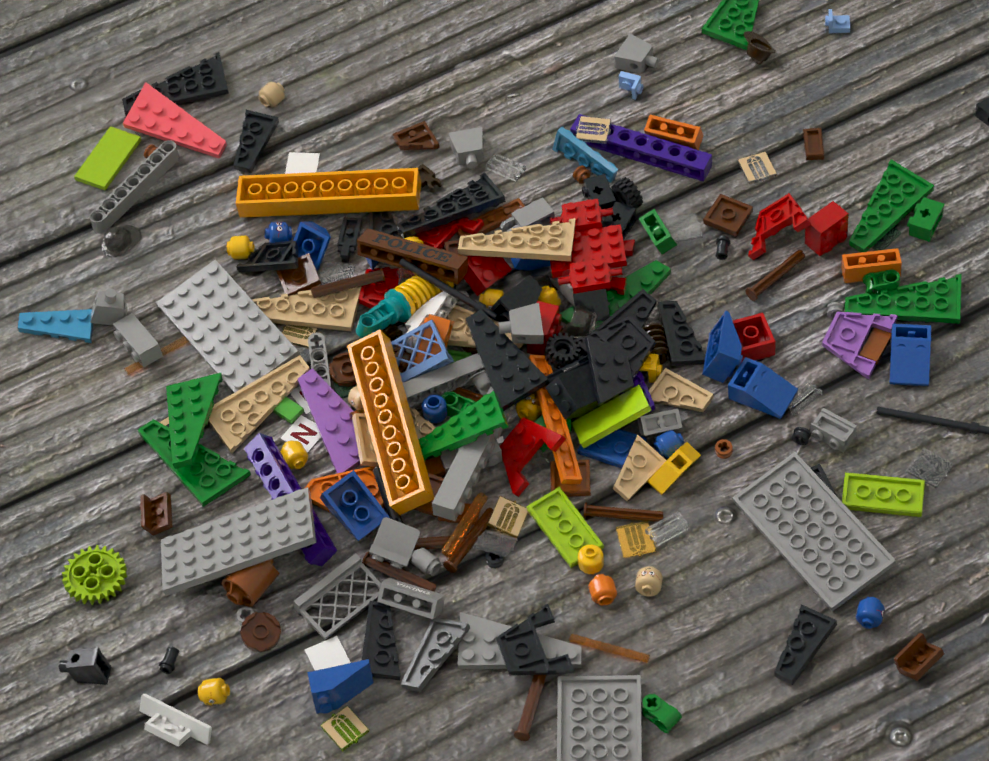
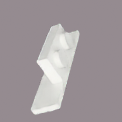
[139,693,212,747]

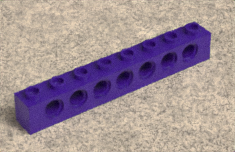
[570,114,712,182]
[244,433,337,567]

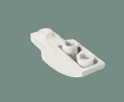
[405,291,457,353]

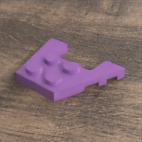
[822,312,897,379]

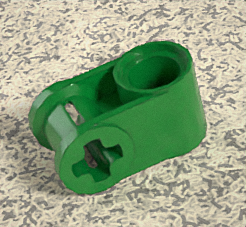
[862,269,900,295]
[442,391,476,417]
[642,694,682,733]

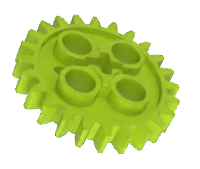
[62,545,127,605]

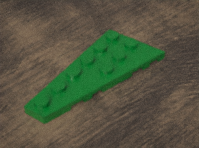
[702,0,760,50]
[849,159,934,252]
[560,260,671,336]
[845,274,962,324]
[166,373,223,469]
[418,391,509,462]
[137,419,251,507]

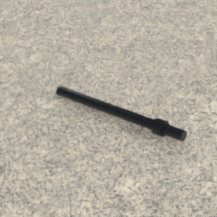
[399,258,498,321]
[876,407,989,435]

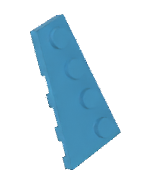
[552,126,618,183]
[18,309,93,343]

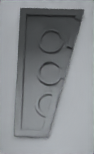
[400,618,471,692]

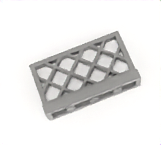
[294,553,381,640]

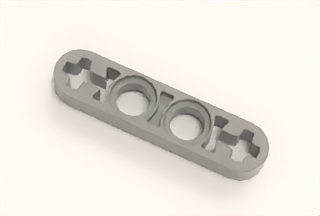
[308,333,331,387]

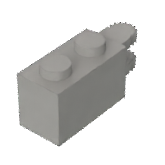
[500,198,555,232]

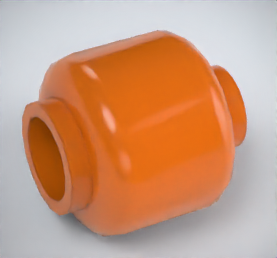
[588,574,617,606]

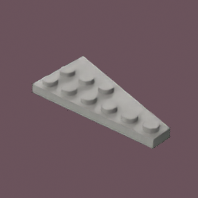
[458,612,582,669]

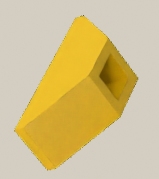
[647,442,701,495]

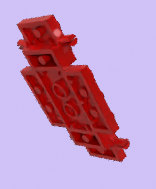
[550,199,627,294]

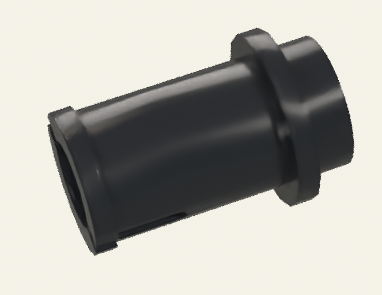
[715,235,731,260]
[159,646,179,674]

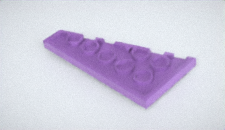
[298,368,360,474]

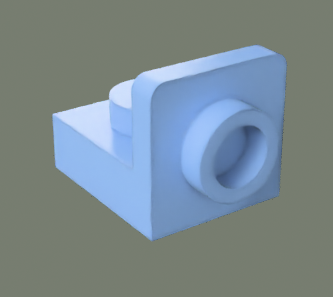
[825,9,850,33]
[618,71,643,100]

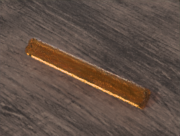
[442,492,488,558]

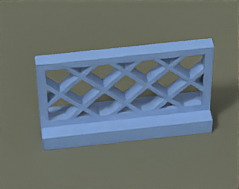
[391,320,454,383]

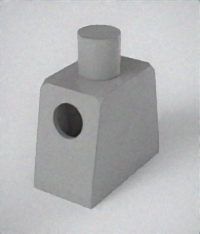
[614,34,659,74]
[449,127,484,169]
[90,288,128,325]
[498,303,544,344]

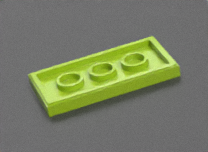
[74,126,142,191]
[572,385,652,448]
[842,472,925,517]
[526,487,604,568]

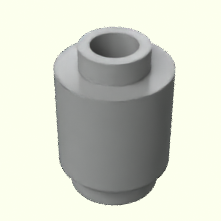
[411,548,442,576]

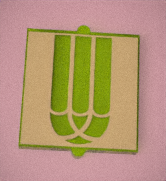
[320,705,370,752]

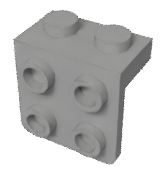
[369,517,420,569]

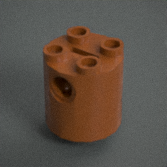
[222,559,280,607]

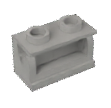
[637,408,682,436]
[810,408,857,453]

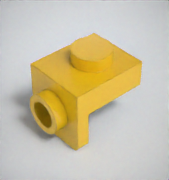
[640,354,663,383]

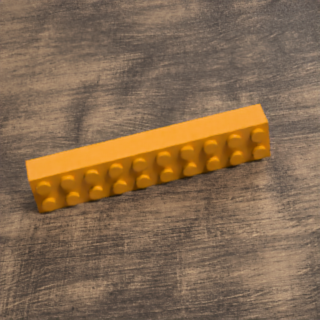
[236,168,421,218]
[347,330,434,515]

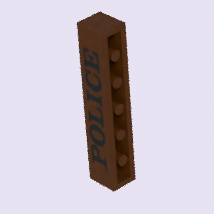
[357,228,468,284]

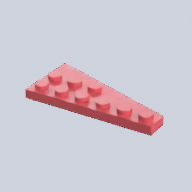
[123,83,227,159]

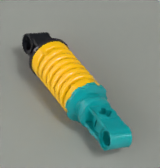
[356,275,456,338]

